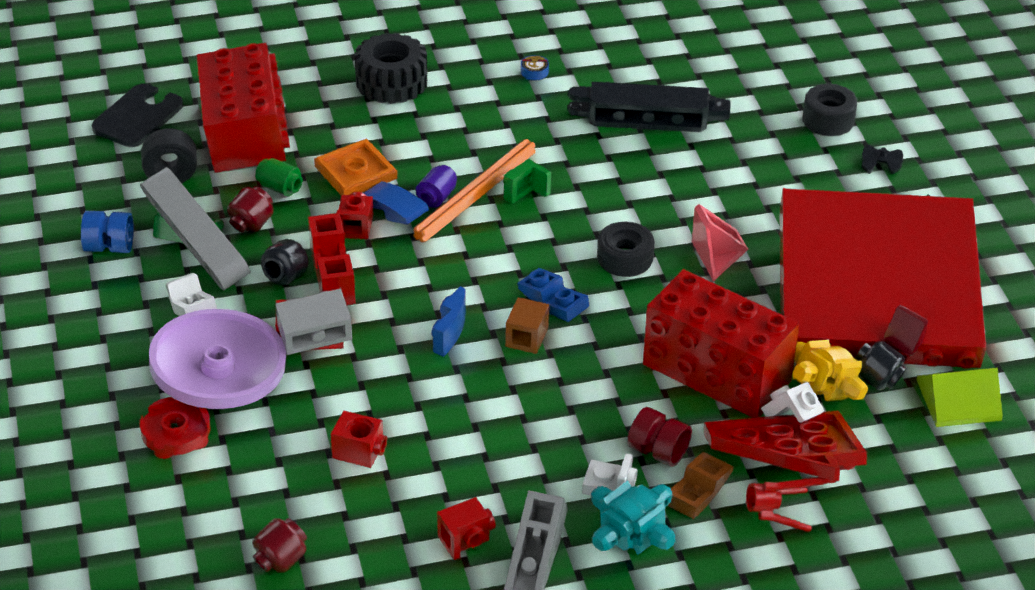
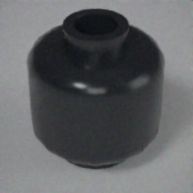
[261,239,309,285]
[854,341,907,390]

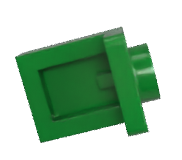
[503,158,551,204]

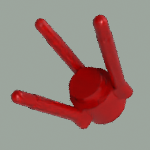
[746,477,836,532]

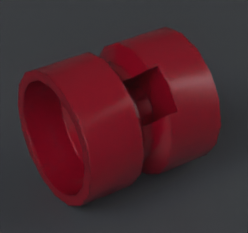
[627,406,692,467]

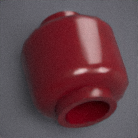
[227,186,273,233]
[252,518,307,573]

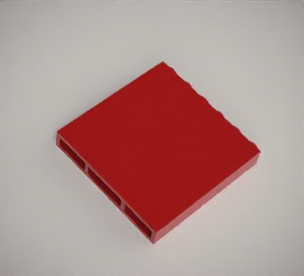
[779,188,986,369]

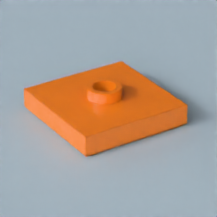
[314,139,397,196]

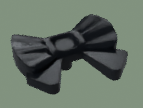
[861,145,904,174]

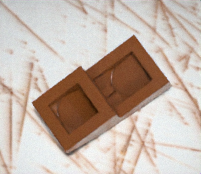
[667,452,733,519]

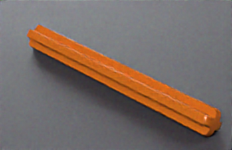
[413,139,536,243]

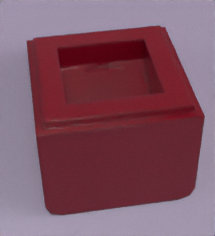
[883,305,928,356]

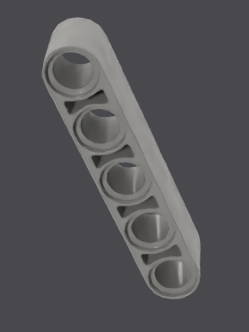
[140,167,251,291]

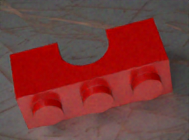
[308,213,356,305]

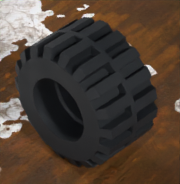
[355,33,428,104]

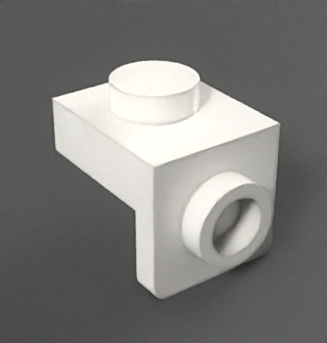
[166,273,217,316]
[761,382,824,423]

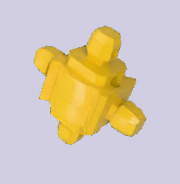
[792,340,868,401]

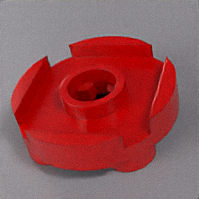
[140,397,211,459]

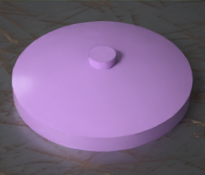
[149,309,286,409]

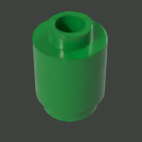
[255,158,303,197]

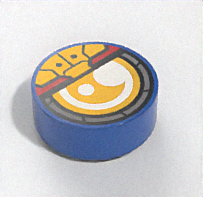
[521,55,549,81]

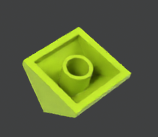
[917,368,1003,427]

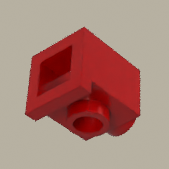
[336,192,373,240]
[437,497,496,560]

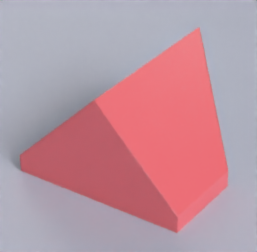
[692,204,749,282]

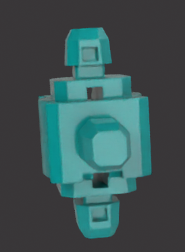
[591,480,676,555]

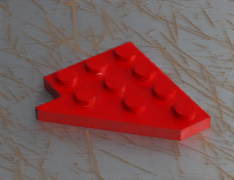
[704,411,867,481]

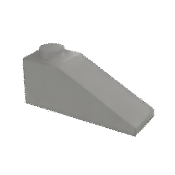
[504,490,568,590]

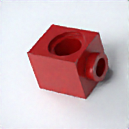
[331,410,387,468]

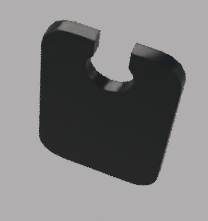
[92,84,183,147]

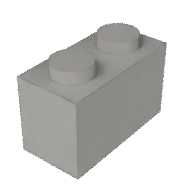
[275,289,352,355]

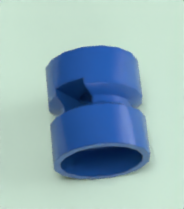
[81,211,134,253]

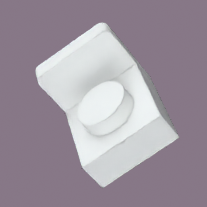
[582,453,638,496]

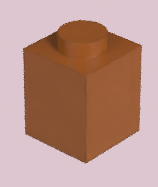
[505,297,549,354]

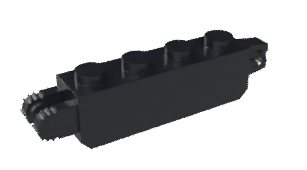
[567,81,731,132]

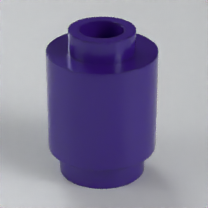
[416,165,457,208]

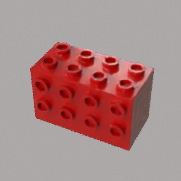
[197,42,290,173]
[643,269,799,418]

